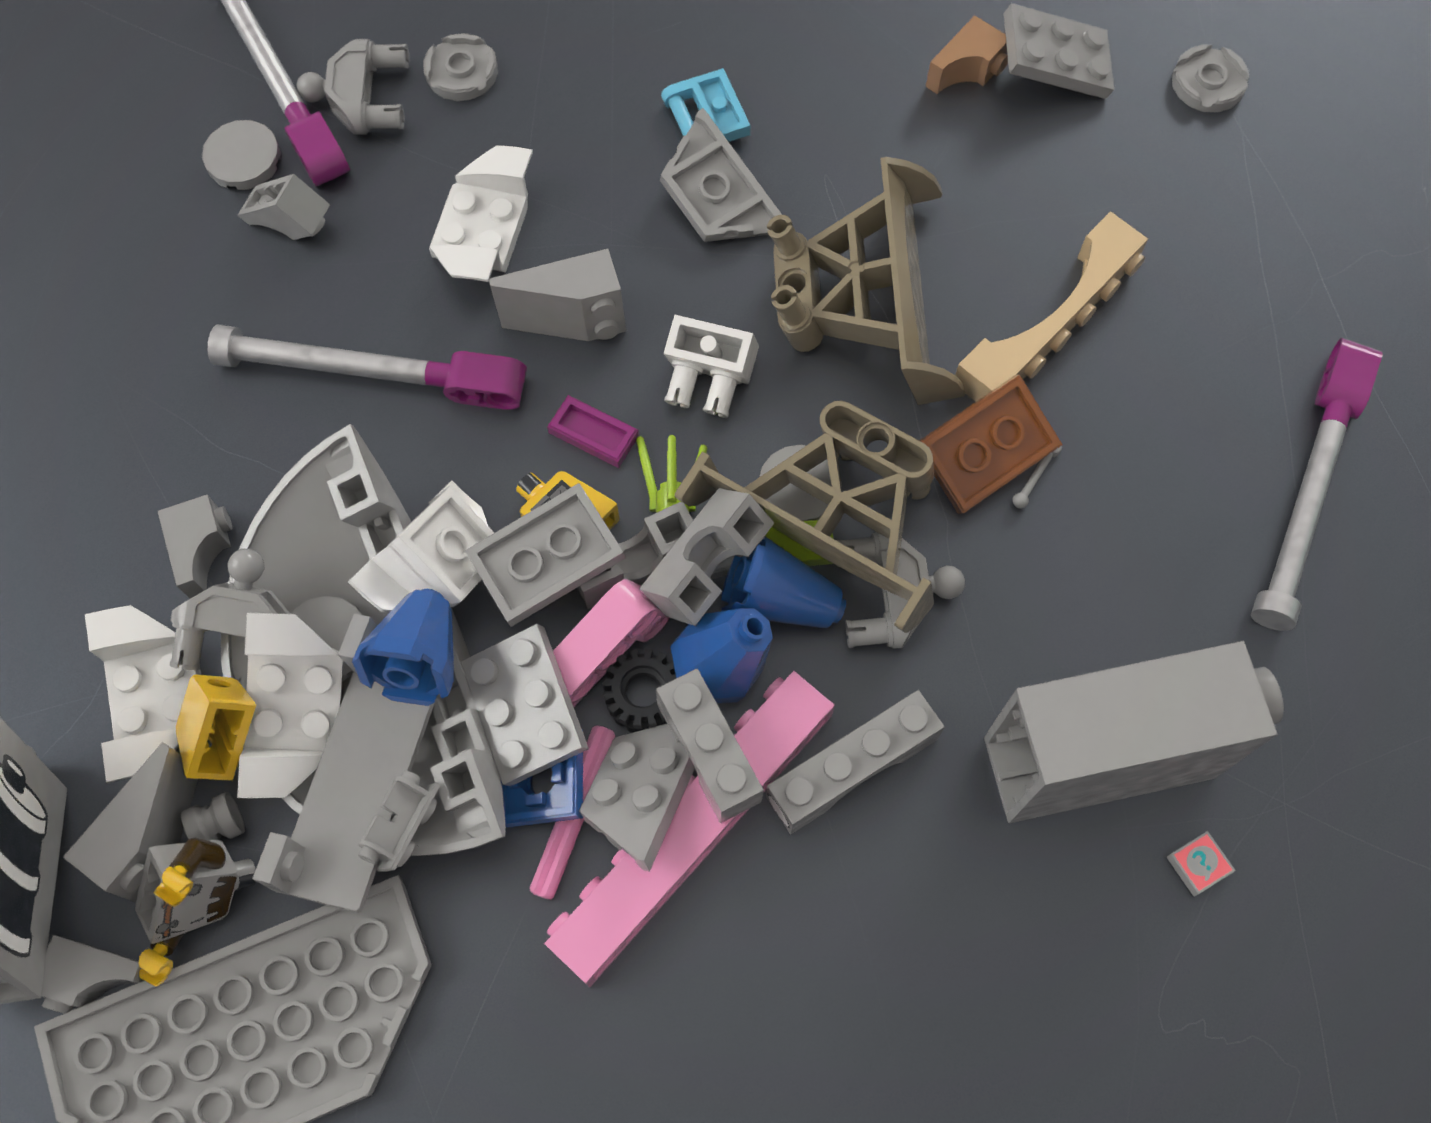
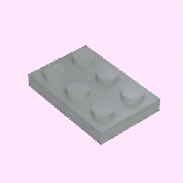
[1003,3,1115,99]
[465,483,626,627]
[461,624,589,786]

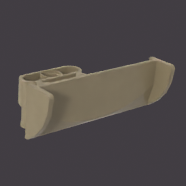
[767,157,965,405]
[675,401,934,633]

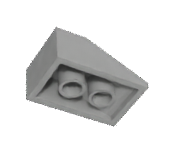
[488,249,626,341]
[63,742,198,902]

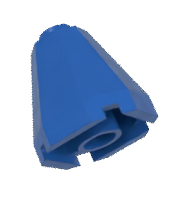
[352,589,454,706]
[670,608,773,703]

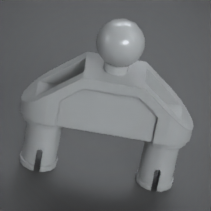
[296,39,409,135]
[836,532,965,649]
[169,549,290,670]

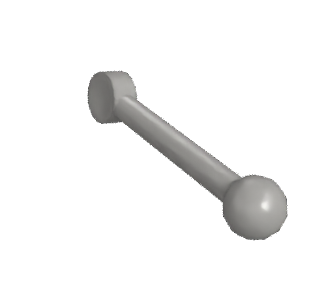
[1012,446,1062,509]

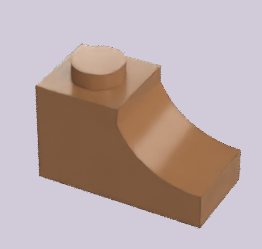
[926,15,1008,94]

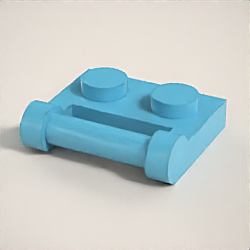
[661,68,751,142]

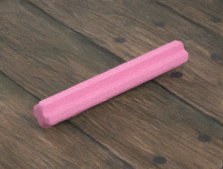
[530,726,615,900]

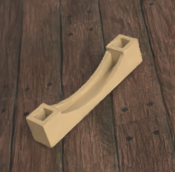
[955,211,1148,402]

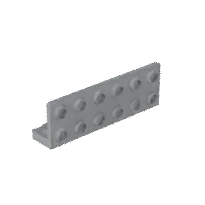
[252,614,435,913]

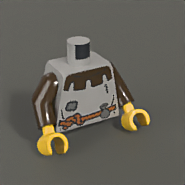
[135,838,256,987]

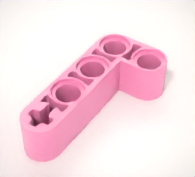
[553,579,669,707]

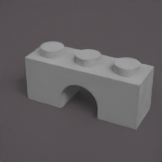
[640,488,774,626]
[577,502,693,609]
[656,668,764,824]

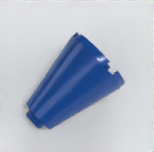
[721,536,846,628]

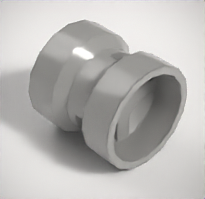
[181,791,245,841]

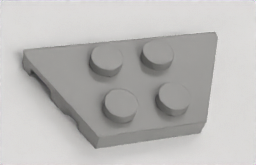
[660,108,782,242]
[579,724,695,871]

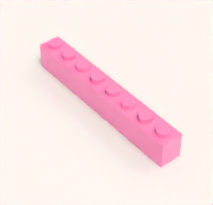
[544,671,835,987]

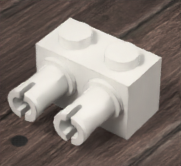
[663,315,759,418]

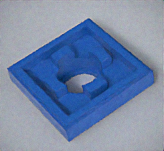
[501,729,583,828]

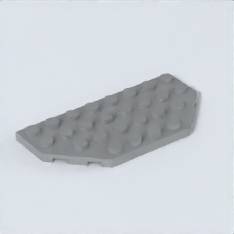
[34,875,432,1123]

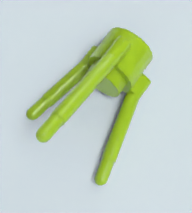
[636,435,707,513]

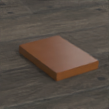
[919,375,1063,514]

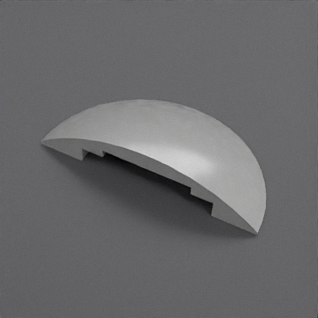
[221,424,506,856]

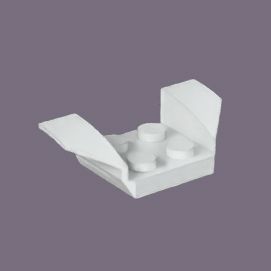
[429,146,533,282]
[348,481,494,612]
[85,605,201,783]
[238,612,343,798]

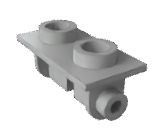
[358,770,440,872]

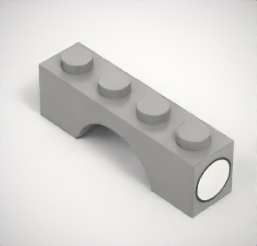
[766,690,945,835]

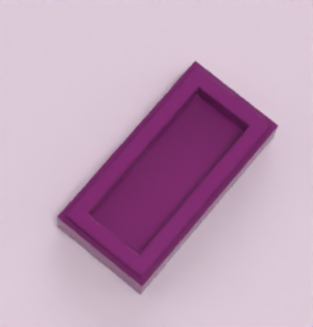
[547,395,639,468]

